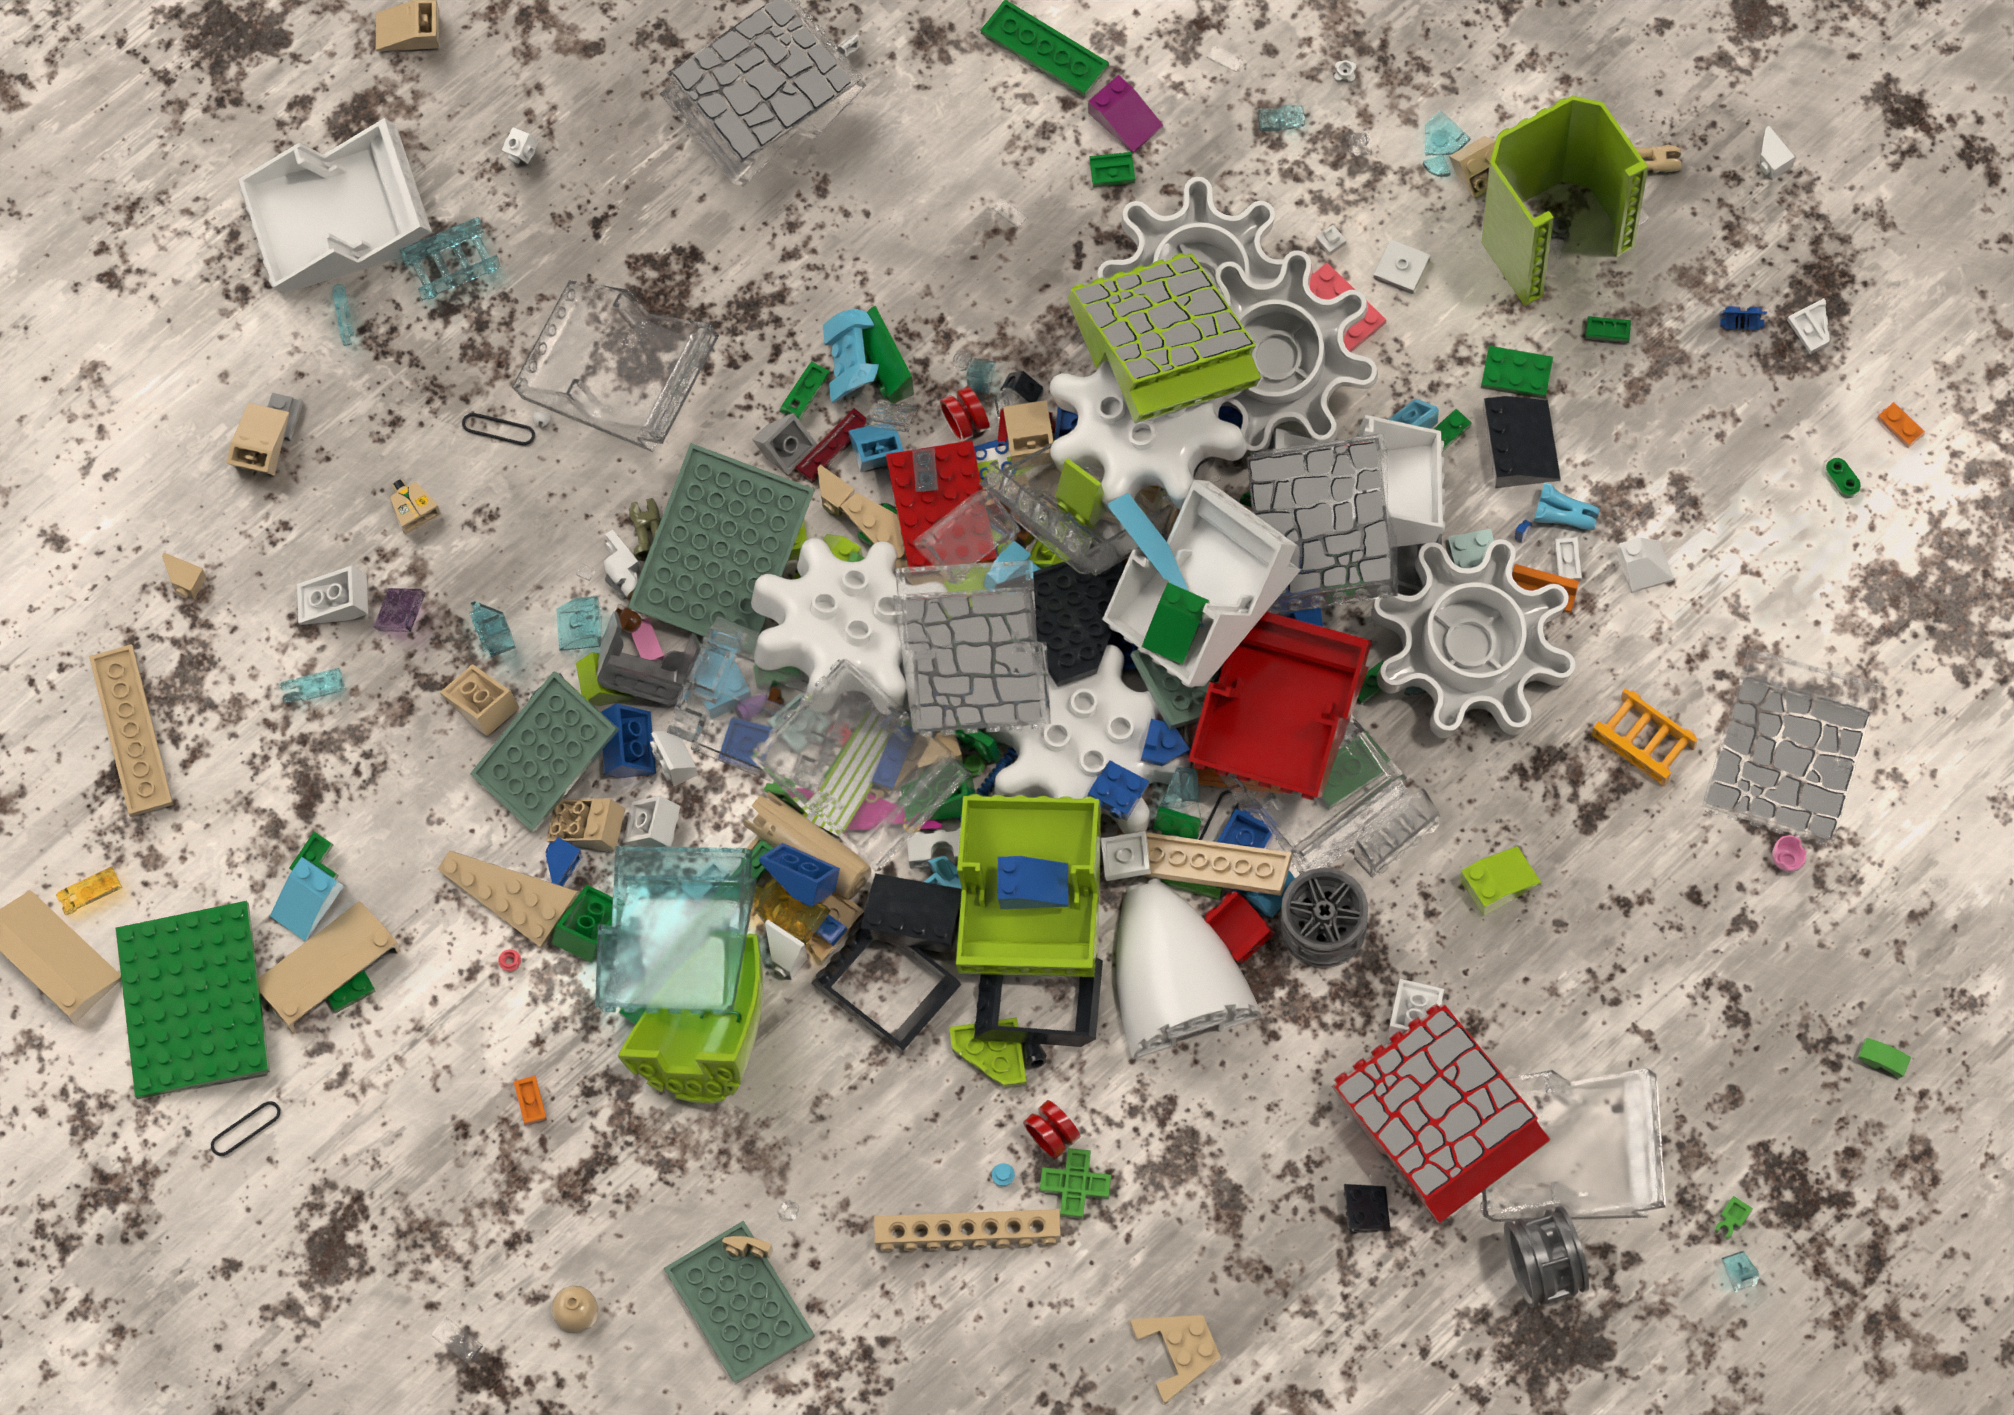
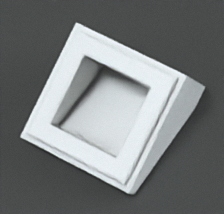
[835,34,860,58]

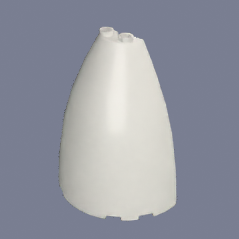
[1115,878,1262,1060]

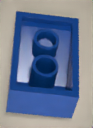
[759,843,840,907]
[998,856,1069,910]

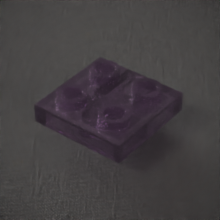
[374,588,426,632]

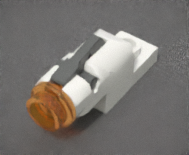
[604,529,640,602]

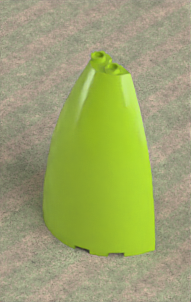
[618,933,763,1103]

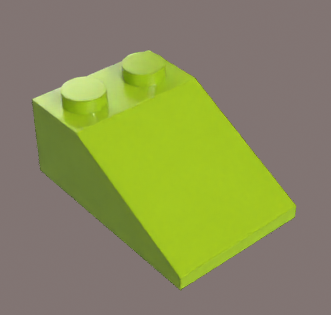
[1056,458,1107,529]
[1460,846,1542,916]

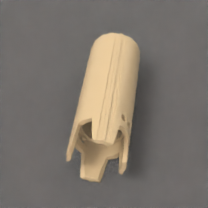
[743,791,872,899]

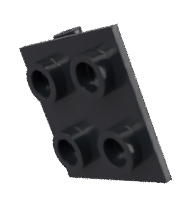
[1343,1184,1391,1234]

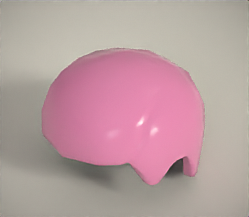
[1772,835,1807,873]

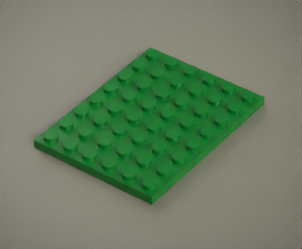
[115,900,270,1099]

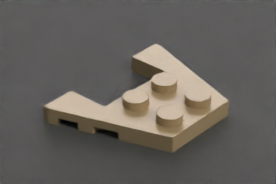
[1130,1315,1221,1405]

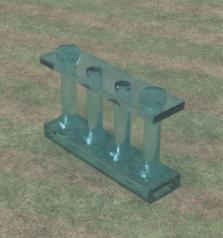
[400,217,501,301]

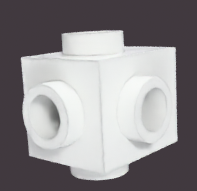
[502,128,539,164]

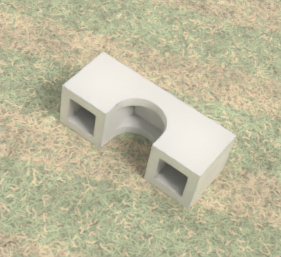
[907,828,961,869]

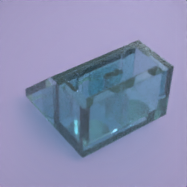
[469,601,516,657]

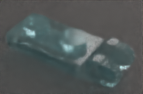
[332,284,354,346]
[280,668,345,703]

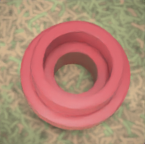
[498,949,521,972]

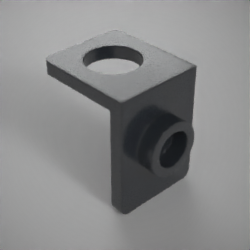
[1000,371,1043,403]

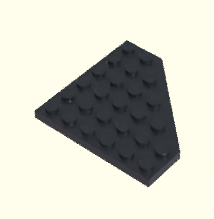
[994,546,1125,687]

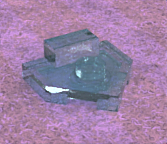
[1425,110,1471,156]

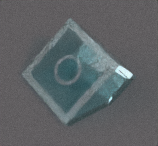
[556,596,603,651]

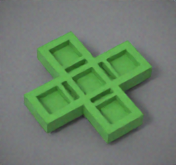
[1040,1148,1111,1219]

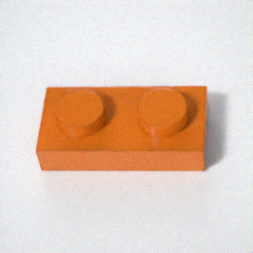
[1877,402,1925,448]
[513,1075,547,1126]

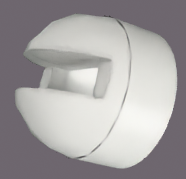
[533,411,551,427]

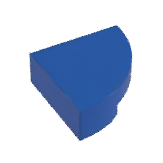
[1515,520,1532,543]

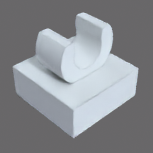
[1316,225,1346,256]

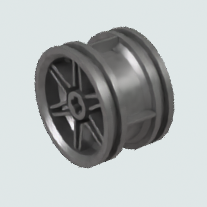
[1281,868,1368,968]

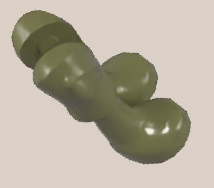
[629,498,661,561]

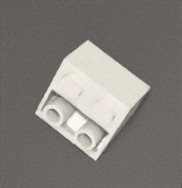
[650,730,698,786]

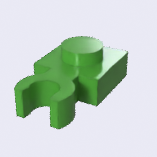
[1715,1196,1753,1240]

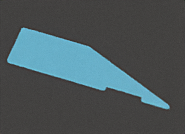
[1108,493,1204,628]

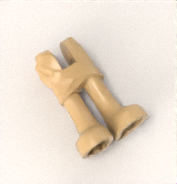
[1629,138,1682,173]

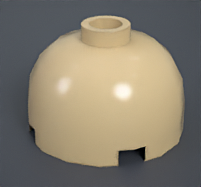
[552,1285,599,1333]

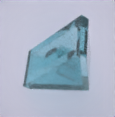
[966,358,996,393]
[1160,767,1200,809]
[1722,1251,1759,1292]

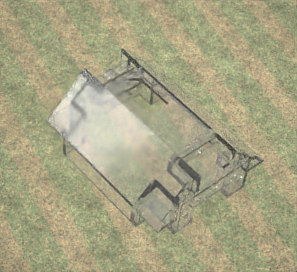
[667,616,861,792]

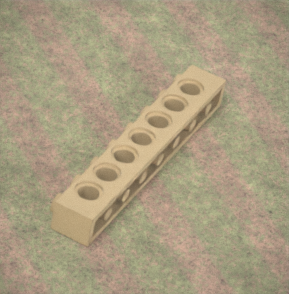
[874,1209,1061,1252]

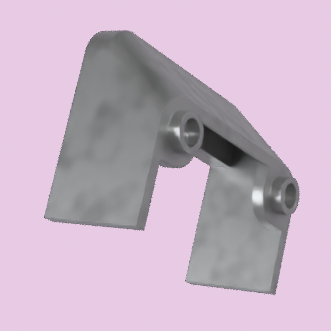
[597,611,701,705]

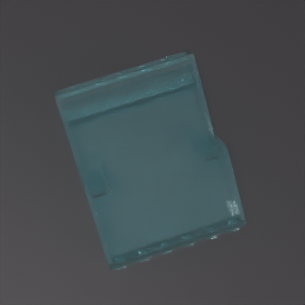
[595,846,757,1015]

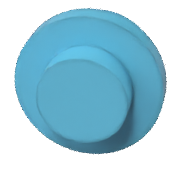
[992,1163,1015,1186]

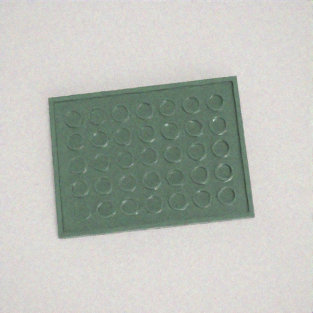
[628,443,815,655]

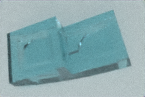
[1258,105,1305,131]

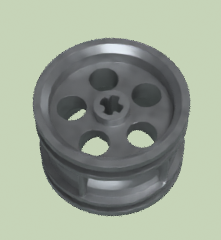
[1504,1206,1589,1308]

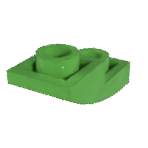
[1857,1038,1911,1079]

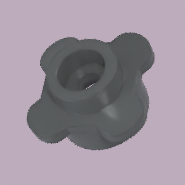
[1551,217,1572,239]

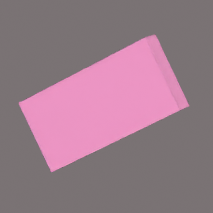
[631,618,664,662]

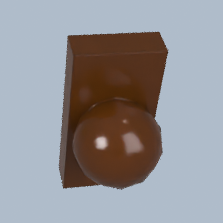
[615,604,642,633]

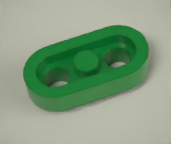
[1825,458,1861,498]

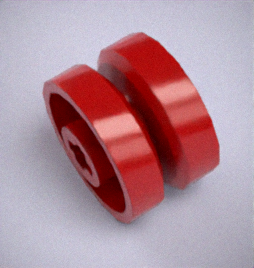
[940,386,990,442]
[1023,1100,1081,1159]

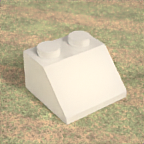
[622,796,680,850]

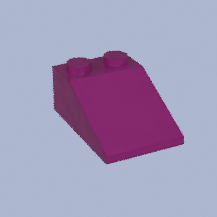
[1088,75,1163,153]

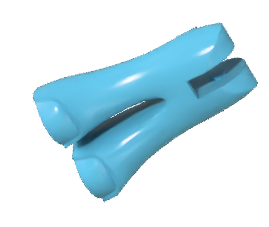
[1534,482,1600,530]

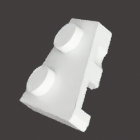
[1787,298,1830,355]

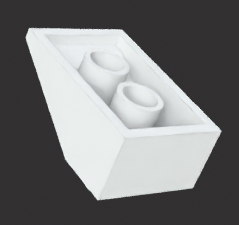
[297,566,368,625]
[1385,979,1444,1045]

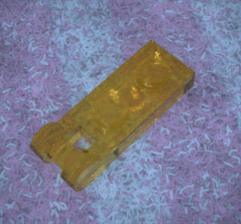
[56,866,123,915]

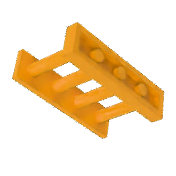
[1592,688,1698,787]

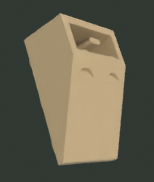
[376,0,439,51]
[1003,400,1053,467]
[226,403,290,476]
[546,798,625,851]

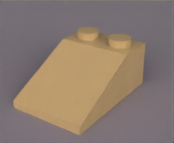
[440,664,520,736]

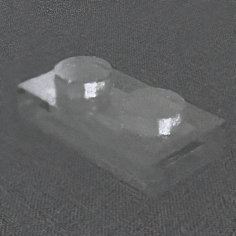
[432,1317,483,1364]

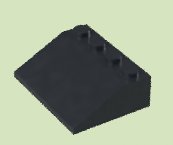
[1483,396,1561,488]
[861,873,962,954]

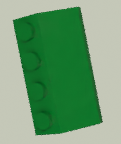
[862,306,914,405]

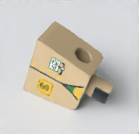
[390,479,441,535]

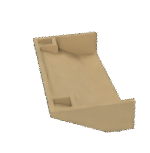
[0,890,121,1025]
[258,901,401,1034]

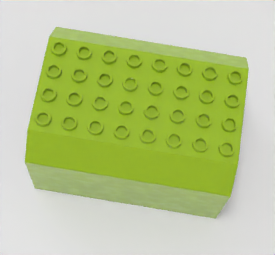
[1481,95,1648,306]

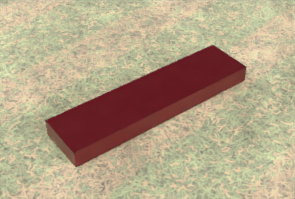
[795,408,870,484]

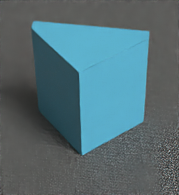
[1388,398,1439,429]

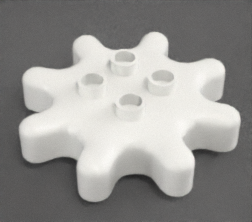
[1097,177,1284,300]
[1215,251,1378,455]
[1050,361,1247,515]
[751,538,953,715]
[1371,539,1575,738]
[984,645,1191,834]

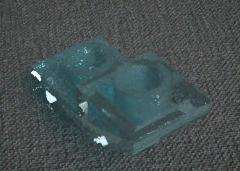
[912,448,938,492]

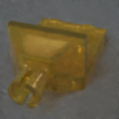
[747,879,831,945]

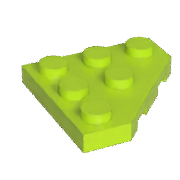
[949,1017,1027,1088]

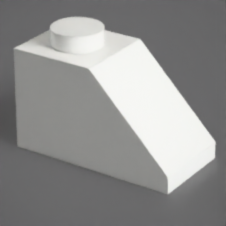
[1759,126,1795,180]

